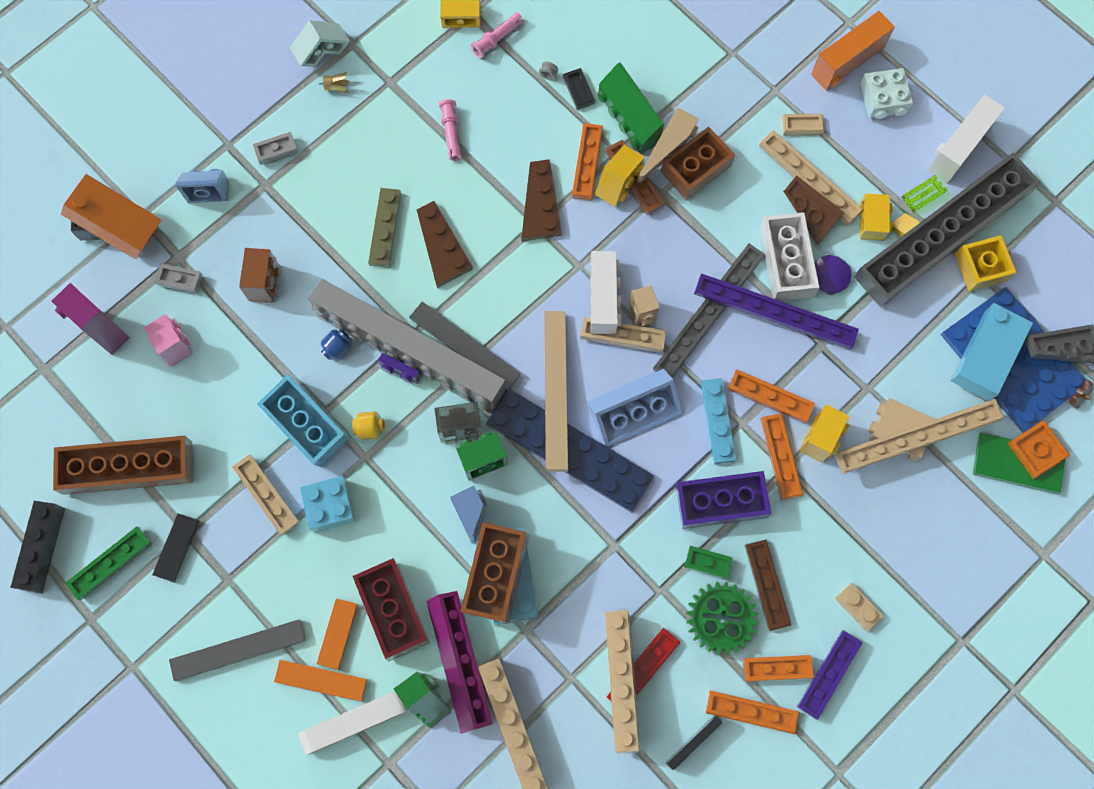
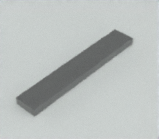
[409,301,521,391]
[169,619,306,682]

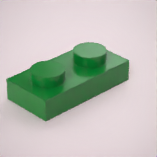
[684,546,733,580]

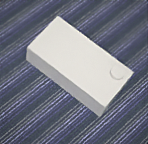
[927,94,1005,184]
[760,213,819,301]

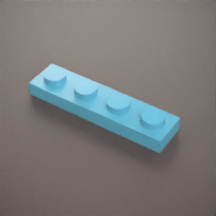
[700,378,736,464]

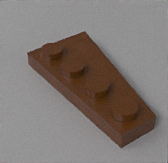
[521,159,562,241]
[416,201,473,288]

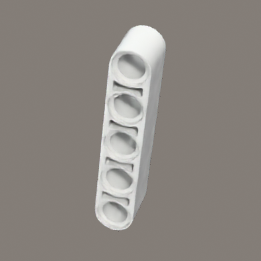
[298,691,409,755]

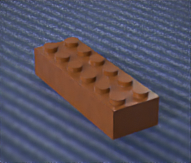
[53,436,193,495]

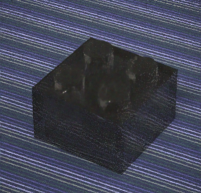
[434,402,483,445]

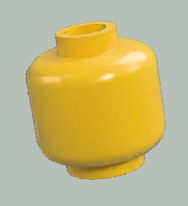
[352,411,385,440]

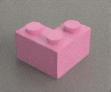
[144,314,193,367]

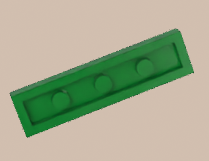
[65,526,152,601]

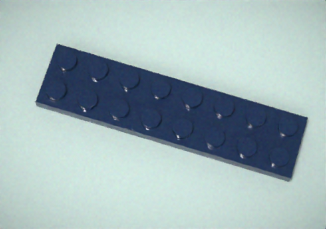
[486,389,654,513]

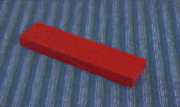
[606,627,680,702]

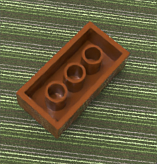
[460,522,530,624]

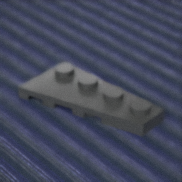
[1024,324,1094,364]

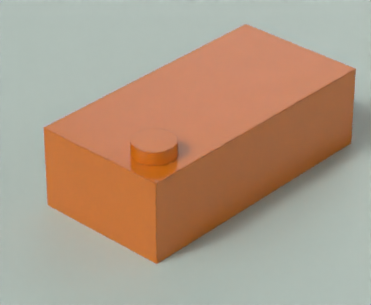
[811,11,895,91]
[60,174,162,260]

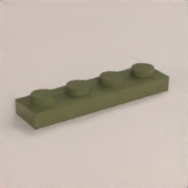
[368,188,401,268]

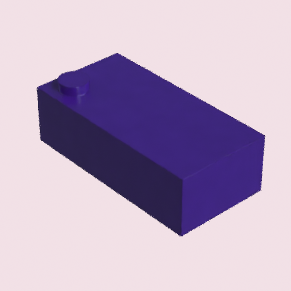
[676,471,771,529]

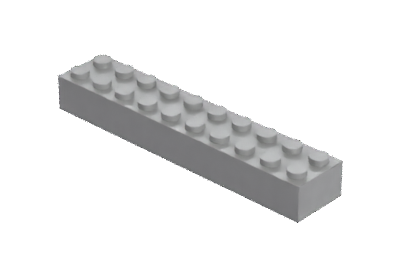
[308,279,506,412]

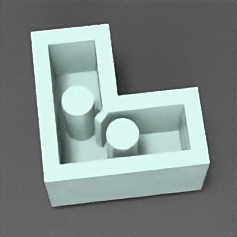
[290,20,350,67]

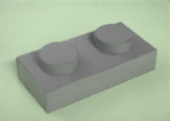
[253,132,298,165]
[155,264,202,293]

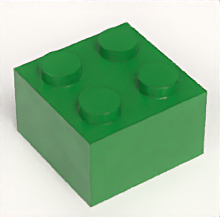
[456,432,508,481]

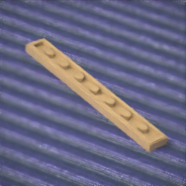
[544,311,568,472]
[834,399,1004,475]

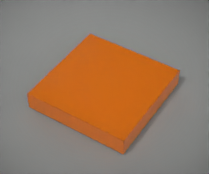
[1007,420,1071,479]

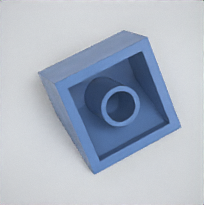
[176,169,228,203]
[450,486,487,543]

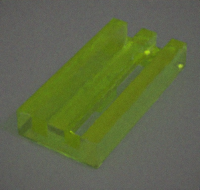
[901,175,947,213]

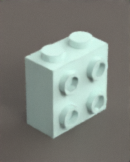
[860,68,913,119]

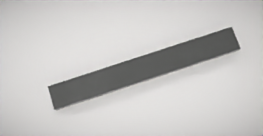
[653,243,766,378]

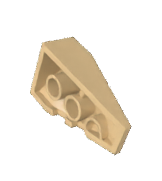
[637,107,699,183]

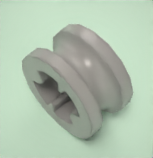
[539,61,559,80]

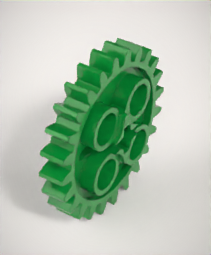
[686,582,759,655]

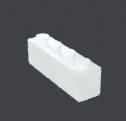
[590,251,621,334]

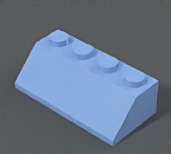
[587,369,683,447]

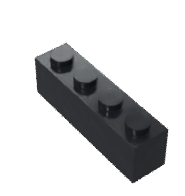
[10,500,65,594]

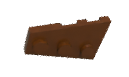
[783,175,845,245]

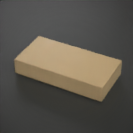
[782,114,824,135]

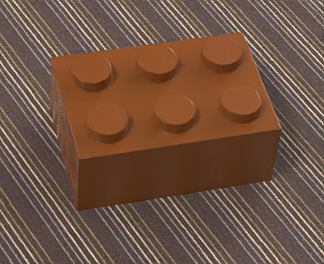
[661,126,735,201]

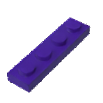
[796,630,863,720]

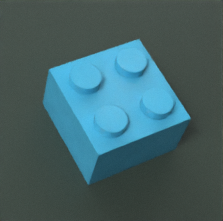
[300,476,356,533]

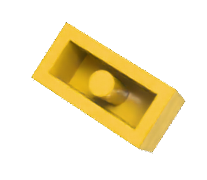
[440,0,481,28]
[860,193,893,241]

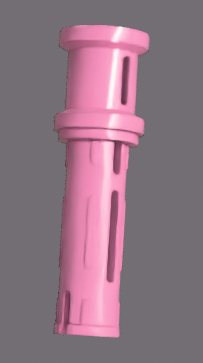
[470,12,524,59]
[439,99,462,161]

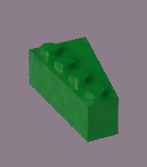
[394,671,452,728]

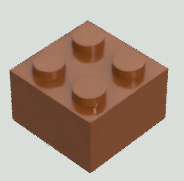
[239,248,281,303]

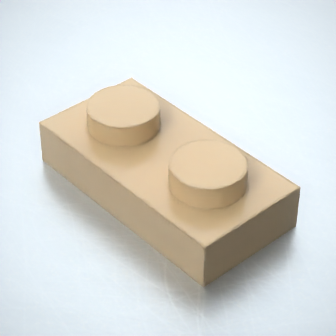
[835,583,883,632]

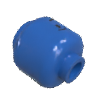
[321,329,352,360]

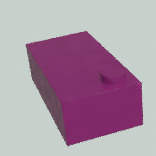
[51,283,130,355]

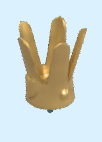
[319,72,349,93]

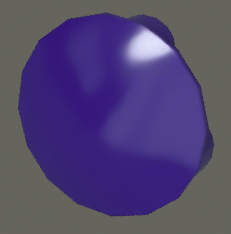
[814,255,852,295]

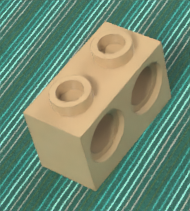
[629,285,659,327]

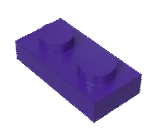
[378,353,421,384]

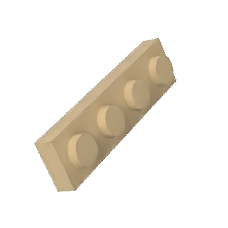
[580,317,666,353]
[232,454,300,536]

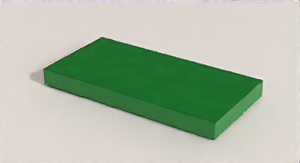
[973,432,1065,495]

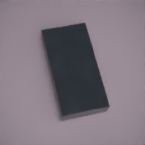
[562,68,595,110]

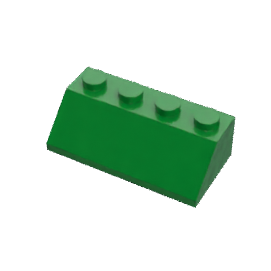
[597,62,664,154]

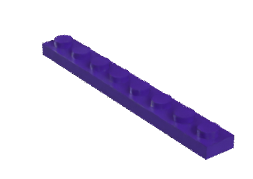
[694,273,859,350]

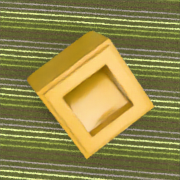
[892,213,920,237]

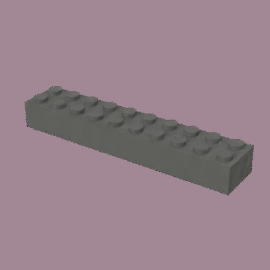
[854,153,1041,307]

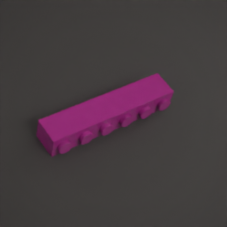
[426,591,493,734]

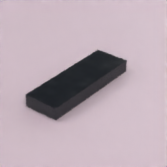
[152,513,200,583]
[665,715,722,770]

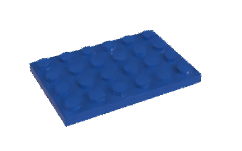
[940,287,1086,433]

